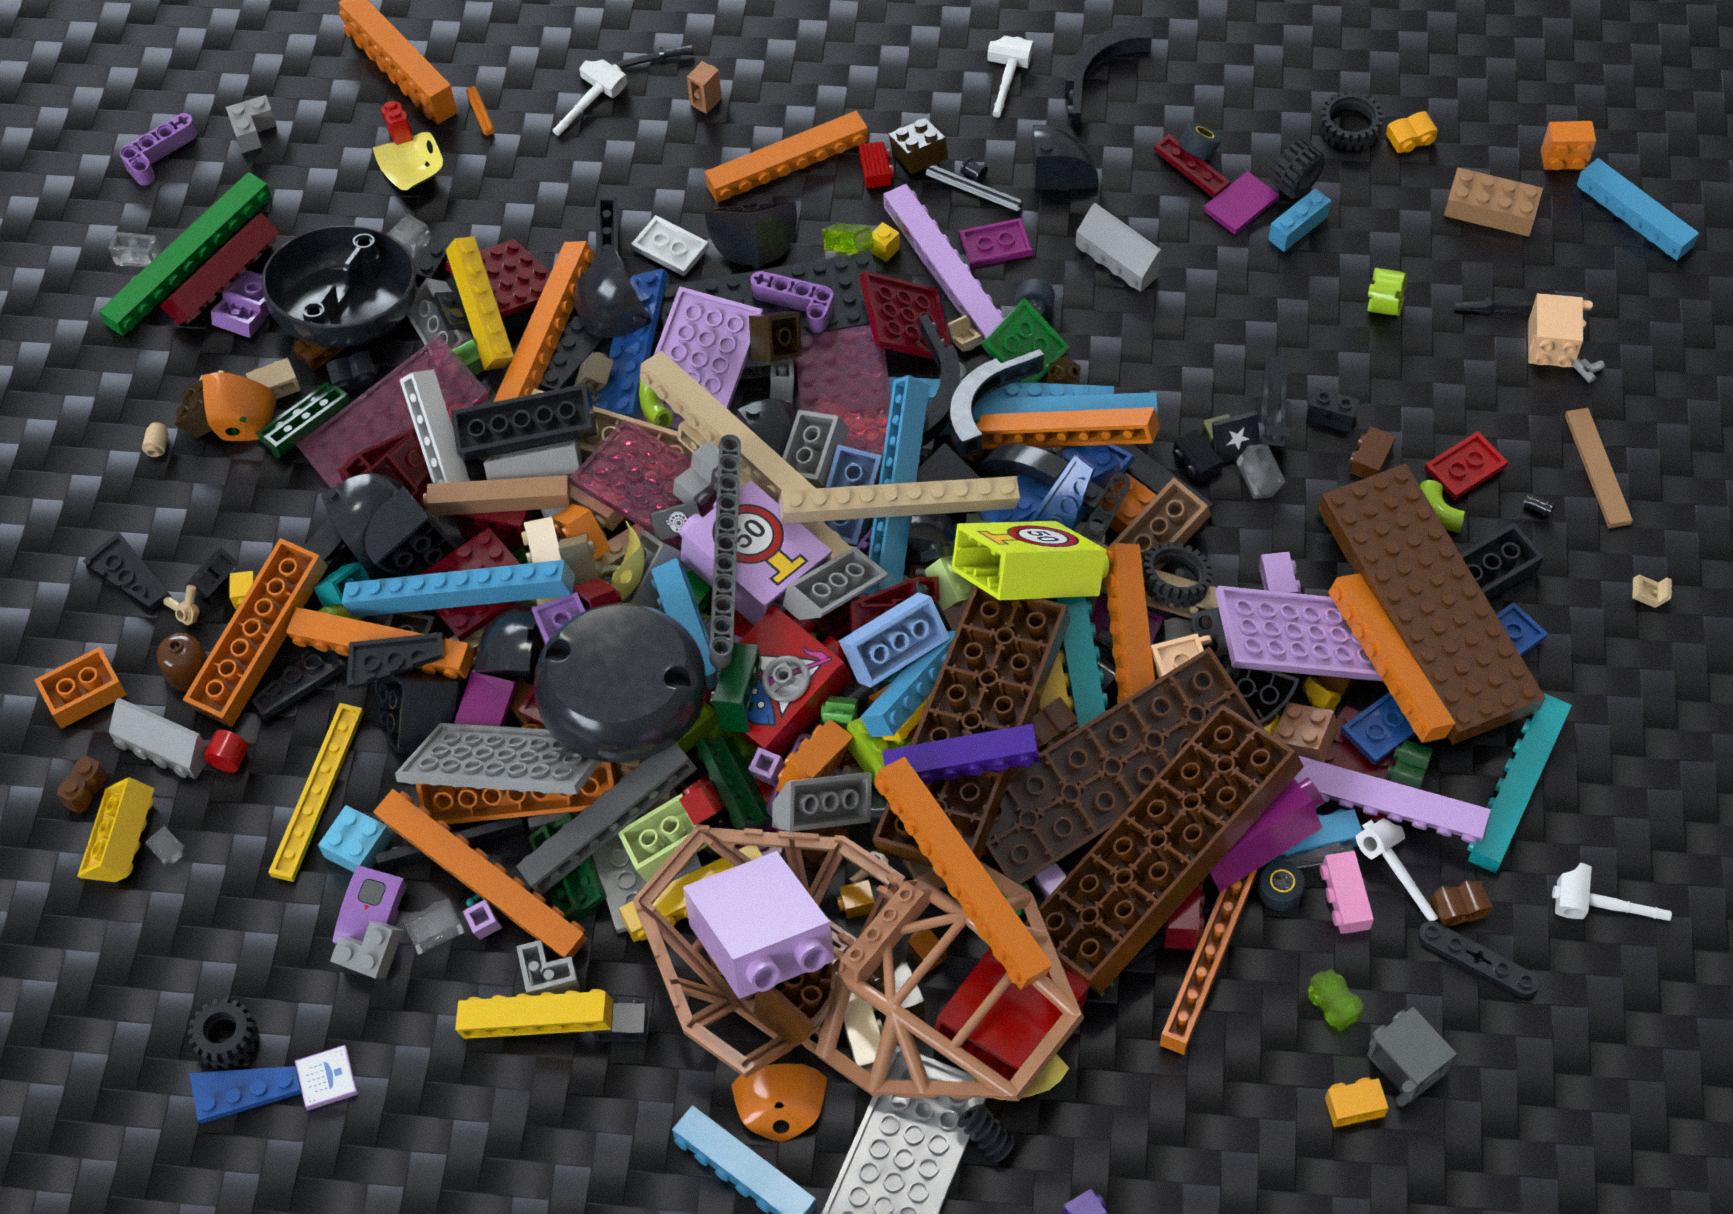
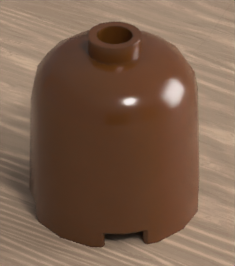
[156,633,208,691]

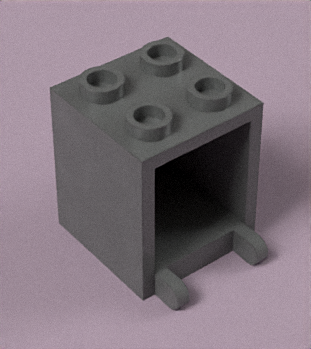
[1367,1007,1457,1107]

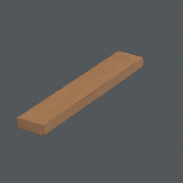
[1565,408,1633,528]

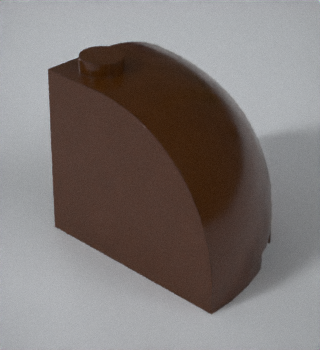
[754,962,835,1043]

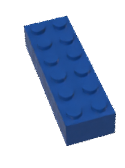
[979,445,1122,523]

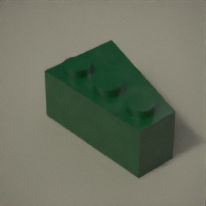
[711,643,762,733]

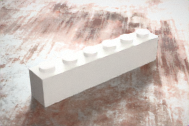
[400,369,470,484]

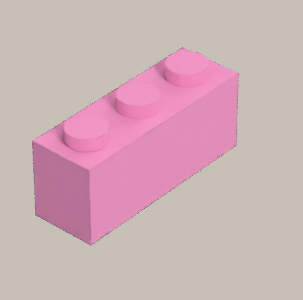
[1320,851,1374,934]

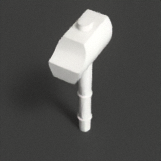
[988,36,1033,117]
[553,59,627,136]
[1356,818,1438,921]
[1552,863,1672,921]

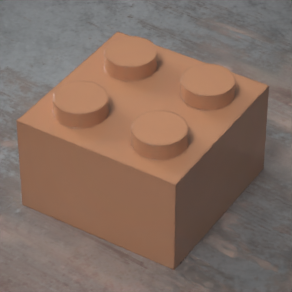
[1273,702,1338,763]

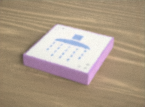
[295,1045,358,1111]

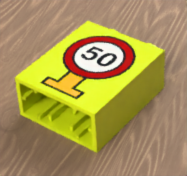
[951,521,1109,600]

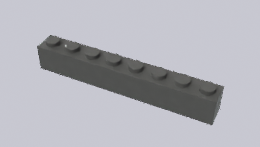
[516,743,697,896]

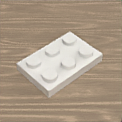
[631,215,709,277]

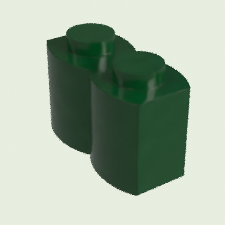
[1386,739,1433,789]

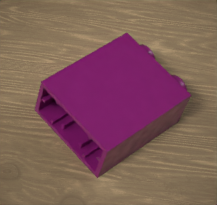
[1207,777,1324,892]

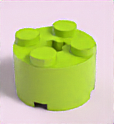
[1368,268,1407,316]

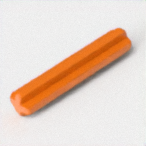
[466,86,494,136]

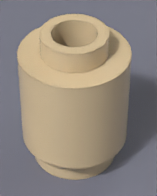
[142,422,169,457]

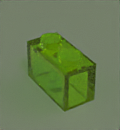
[822,223,874,254]

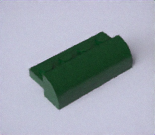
[255,382,351,458]
[695,735,772,830]
[528,812,607,922]

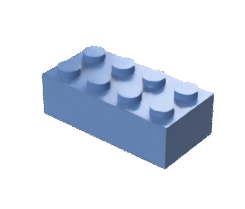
[824,445,883,547]

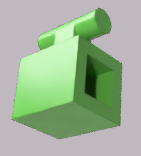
[449,339,484,381]
[821,696,858,728]

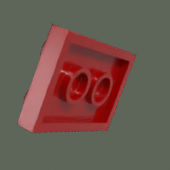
[1424,431,1508,500]

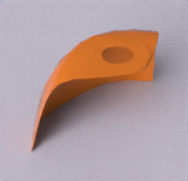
[202,373,276,441]
[731,1064,827,1142]

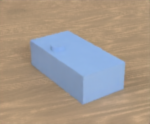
[839,593,950,687]

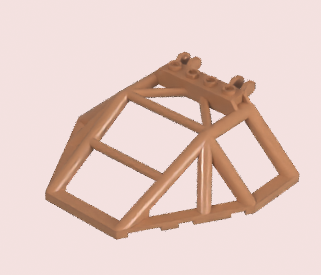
[633,824,906,1078]
[815,861,1084,1101]

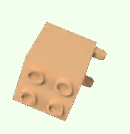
[1528,293,1593,367]
[1151,633,1212,681]

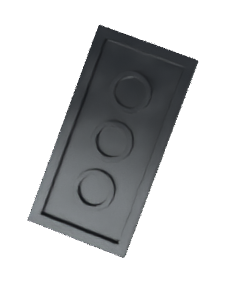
[433,291,530,330]

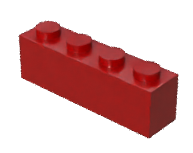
[679,775,724,826]

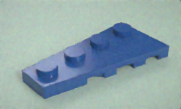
[1028,453,1096,530]
[189,1066,302,1124]

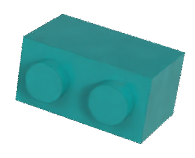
[313,562,370,607]

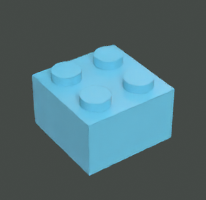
[318,805,392,872]

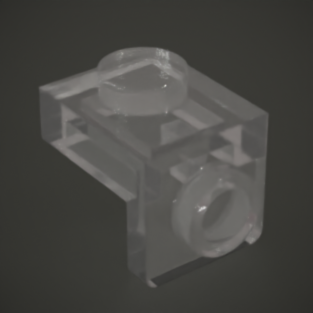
[145,826,185,865]

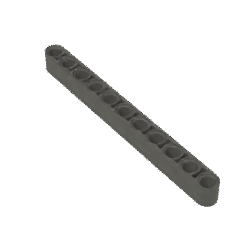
[709,434,741,668]

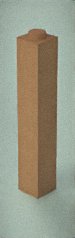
[423,475,570,516]

